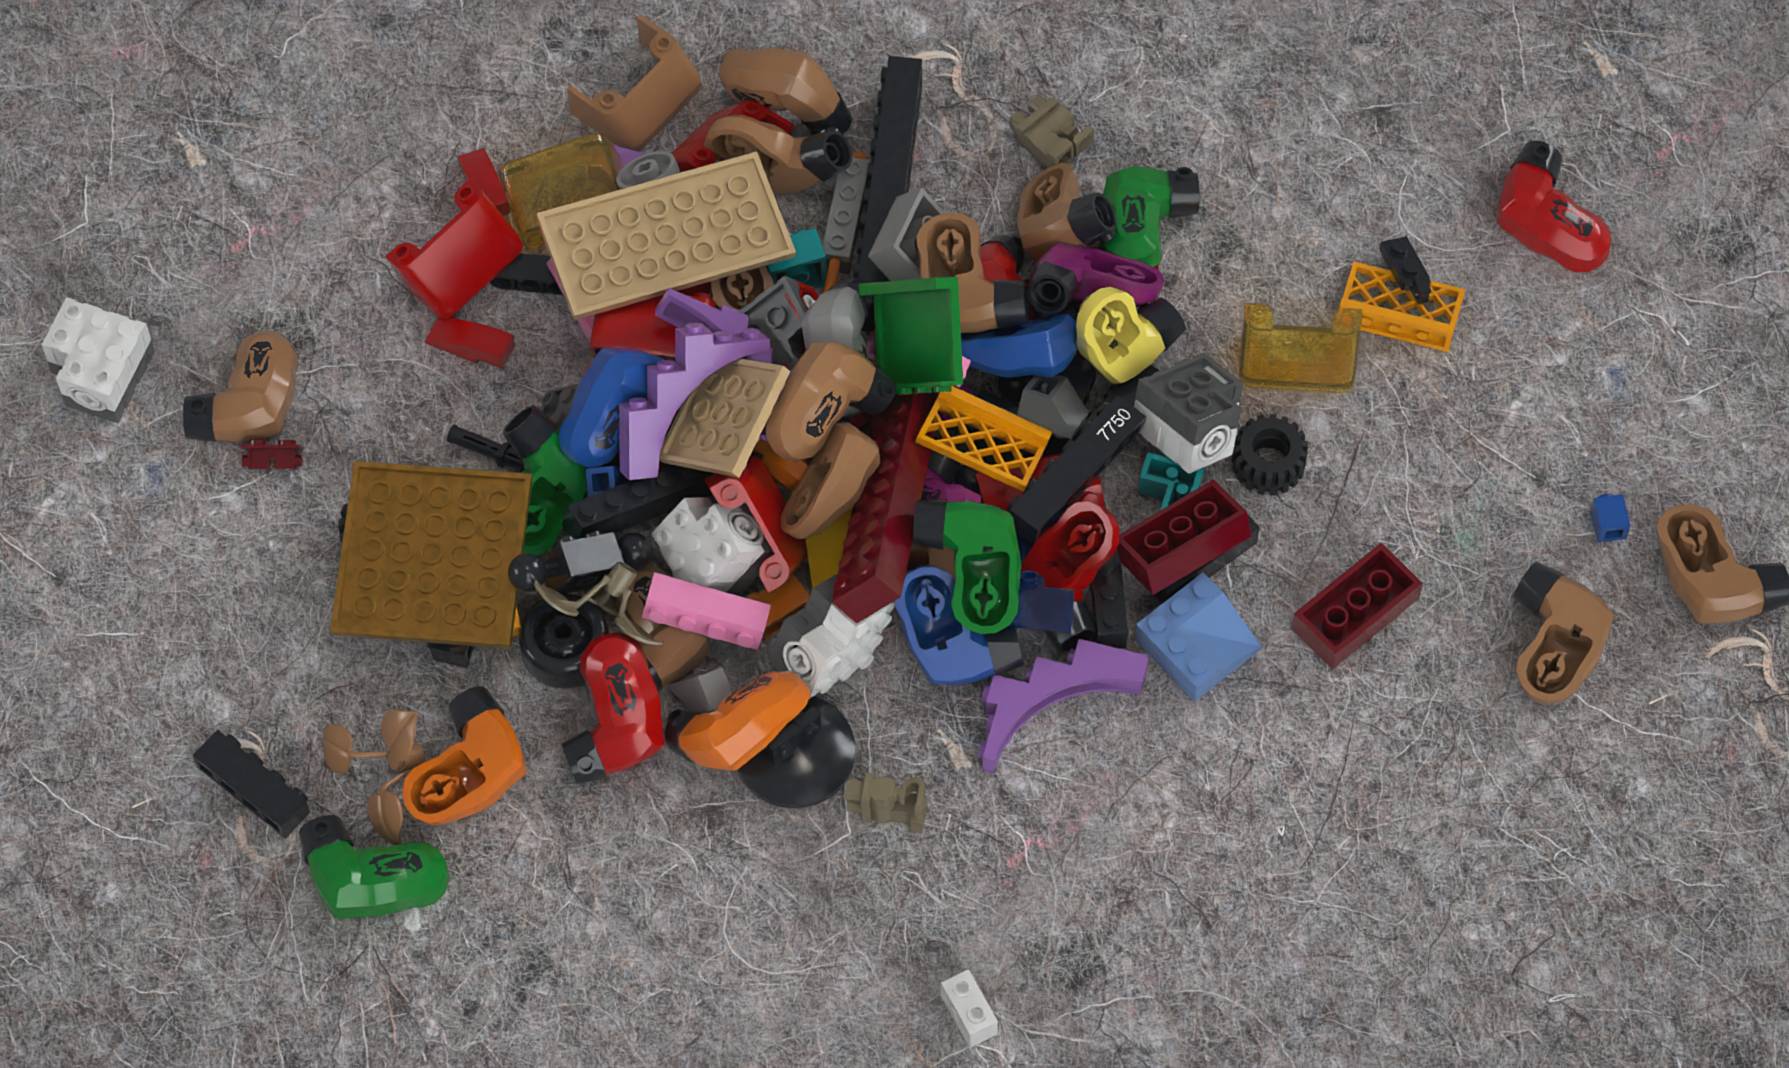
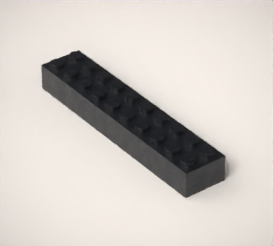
[853,56,922,332]

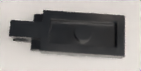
[1379,236,1431,304]

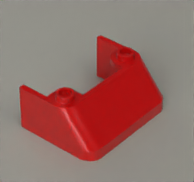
[671,101,794,173]

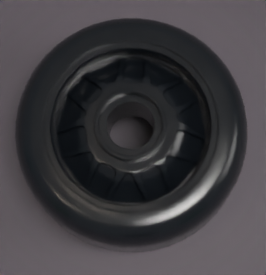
[519,594,609,689]

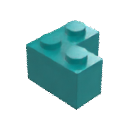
[1138,452,1204,510]

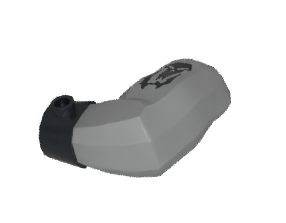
[801,278,874,422]

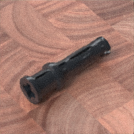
[447,424,525,473]

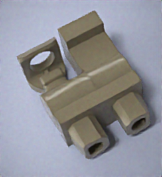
[1009,95,1094,168]
[845,772,928,834]

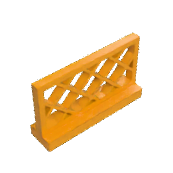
[1336,261,1466,352]
[915,386,1052,492]

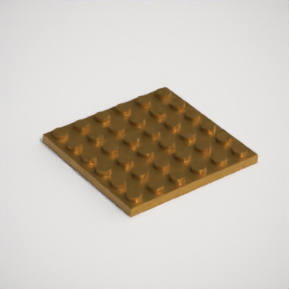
[330,461,533,649]

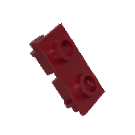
[241,440,304,470]

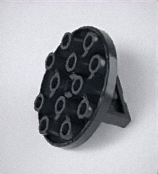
[737,696,855,808]

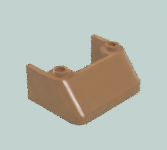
[567,14,701,152]

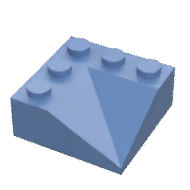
[1134,572,1262,702]

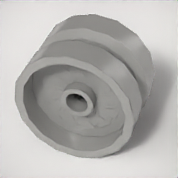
[616,151,680,190]

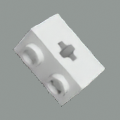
[941,969,998,1048]

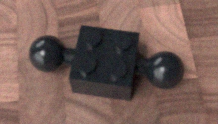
[955,375,1034,494]
[508,531,652,594]

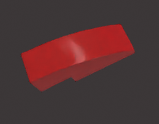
[457,148,510,216]
[425,318,515,369]

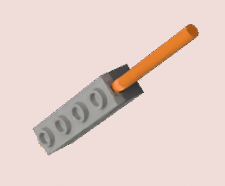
[822,152,870,293]

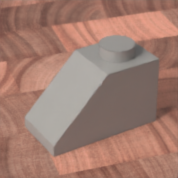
[669,667,732,713]

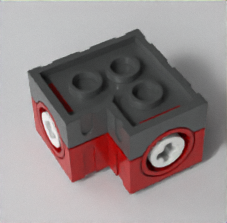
[739,276,819,370]

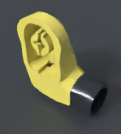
[1076,287,1187,384]

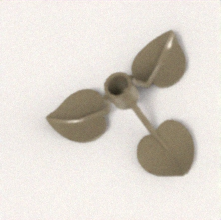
[533,561,664,647]

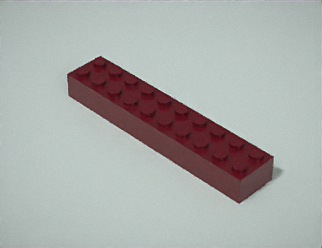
[832,388,939,623]

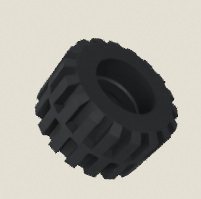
[1232,414,1308,496]

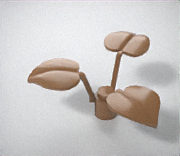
[322,709,425,843]

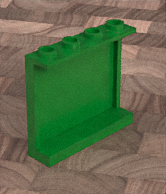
[859,277,963,395]

